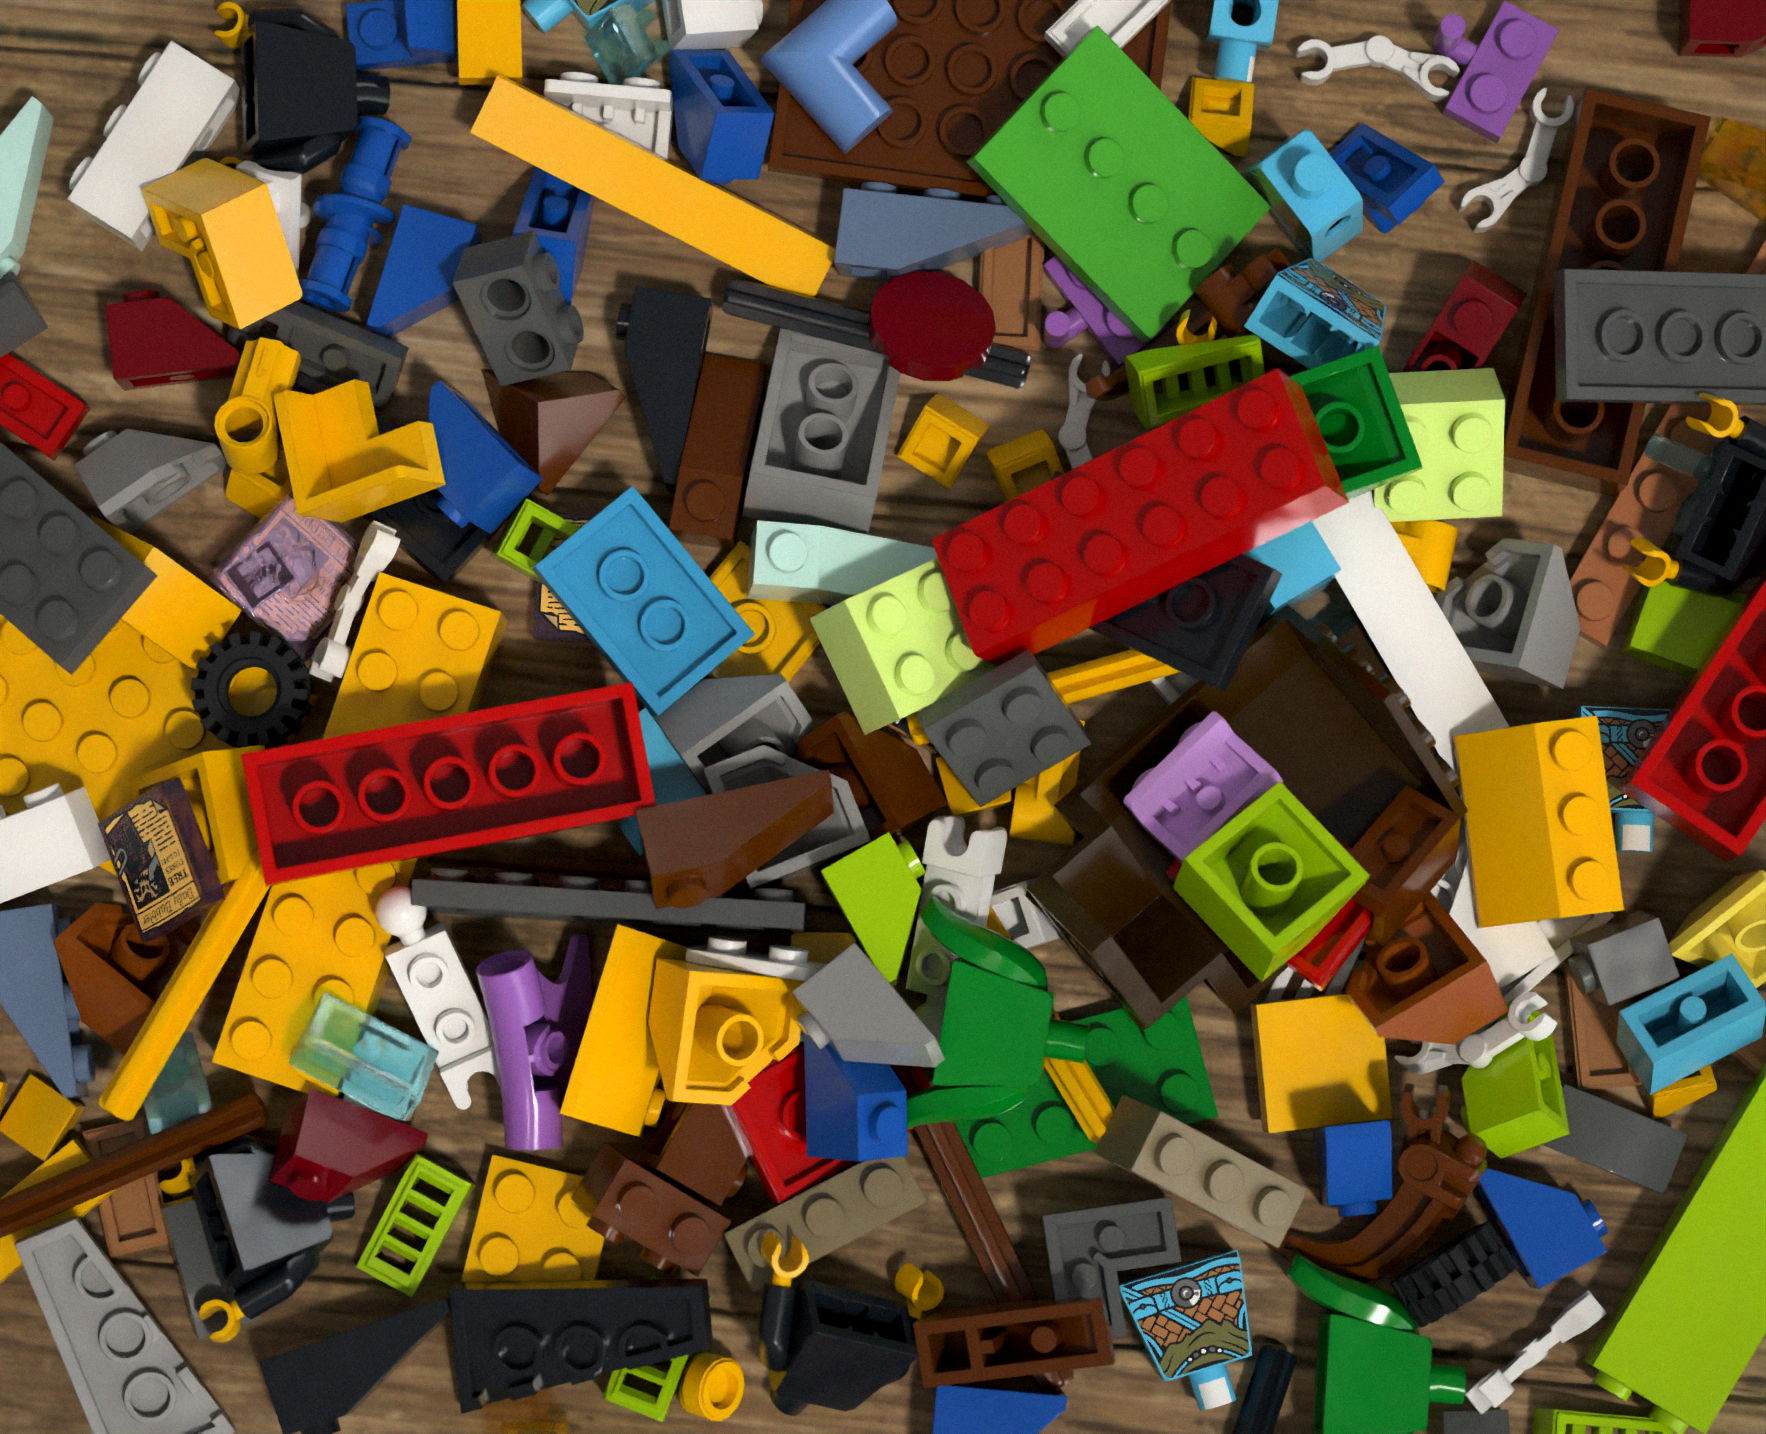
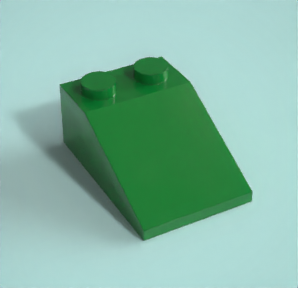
[1289,346,1423,500]

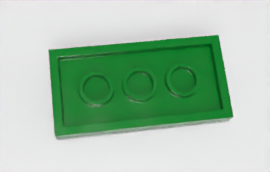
[955,996,1219,1179]

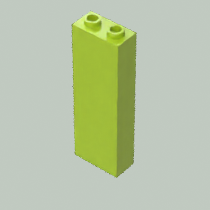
[1584,1058,1766,1434]

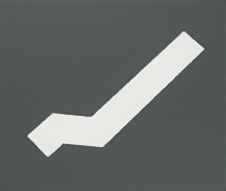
[1312,491,1556,989]

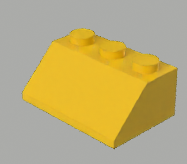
[1452,716,1624,928]
[559,924,688,1137]

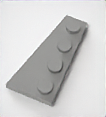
[14,1216,236,1434]

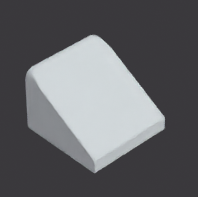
[990,878,1063,949]

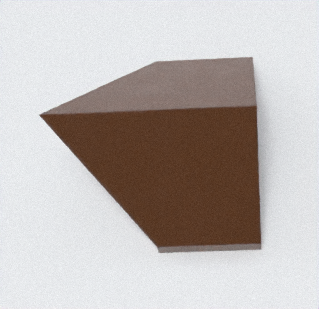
[481,369,626,496]

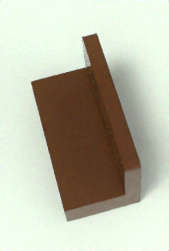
[1348,785,1461,945]

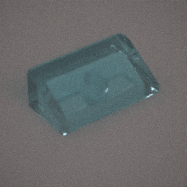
[289,992,439,1121]

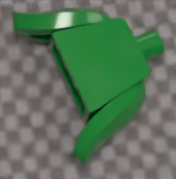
[907,894,1090,1130]
[1287,1251,1466,1434]

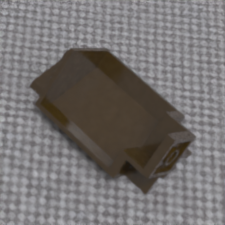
[1025,605,1468,1031]

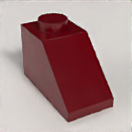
[105,290,242,391]
[269,1088,428,1203]

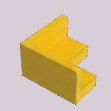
[141,158,302,330]
[273,379,446,523]
[89,515,242,672]

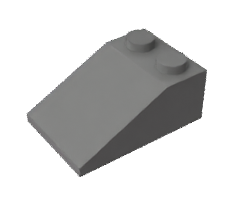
[742,328,900,535]

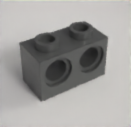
[452,231,584,386]

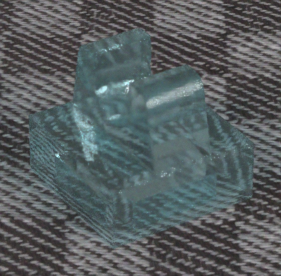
[585,2,670,85]

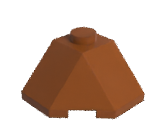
[1346,891,1509,1045]
[54,903,201,1056]

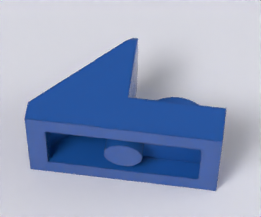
[346,0,458,71]
[1329,123,1445,234]

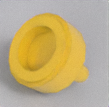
[678,1352,745,1421]

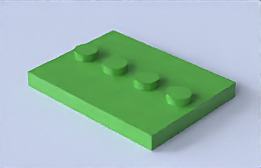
[966,25,1271,343]

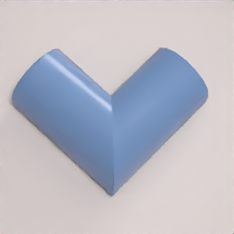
[760,0,898,154]

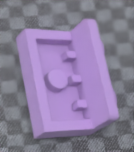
[1123,711,1284,864]

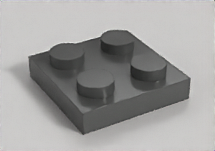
[916,649,1091,807]

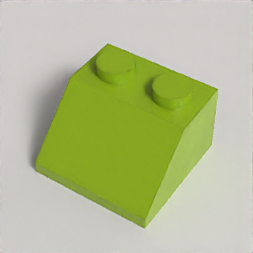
[1173,781,1370,982]
[821,832,926,986]

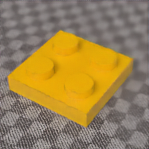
[461,1155,606,1282]

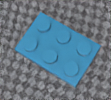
[531,485,755,717]

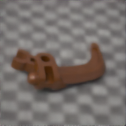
[1085,247,1292,401]
[1263,1083,1487,1283]

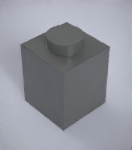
[1568,911,1680,1006]

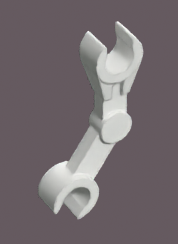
[1295,35,1460,102]
[1458,88,1574,233]
[1058,354,1110,469]
[308,520,400,683]
[1395,992,1557,1074]
[1465,1290,1606,1415]

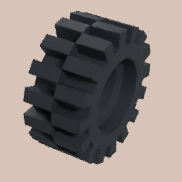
[191,631,314,749]
[1390,1221,1517,1328]

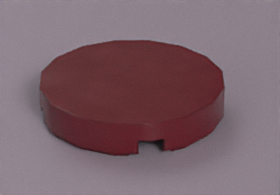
[867,271,996,381]

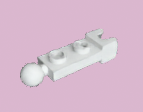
[906,815,1007,1045]
[375,886,500,1110]

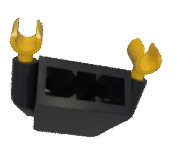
[213,1,390,175]
[1621,393,1766,597]
[158,1134,355,1343]
[758,1232,944,1416]

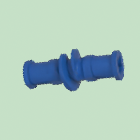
[299,116,411,312]

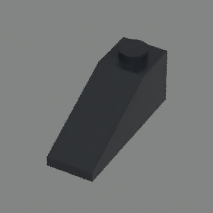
[616,286,713,494]
[260,1297,451,1434]

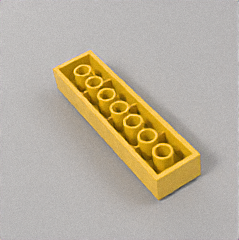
[212,572,508,1100]

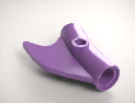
[476,934,593,1150]

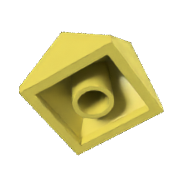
[1668,870,1766,989]

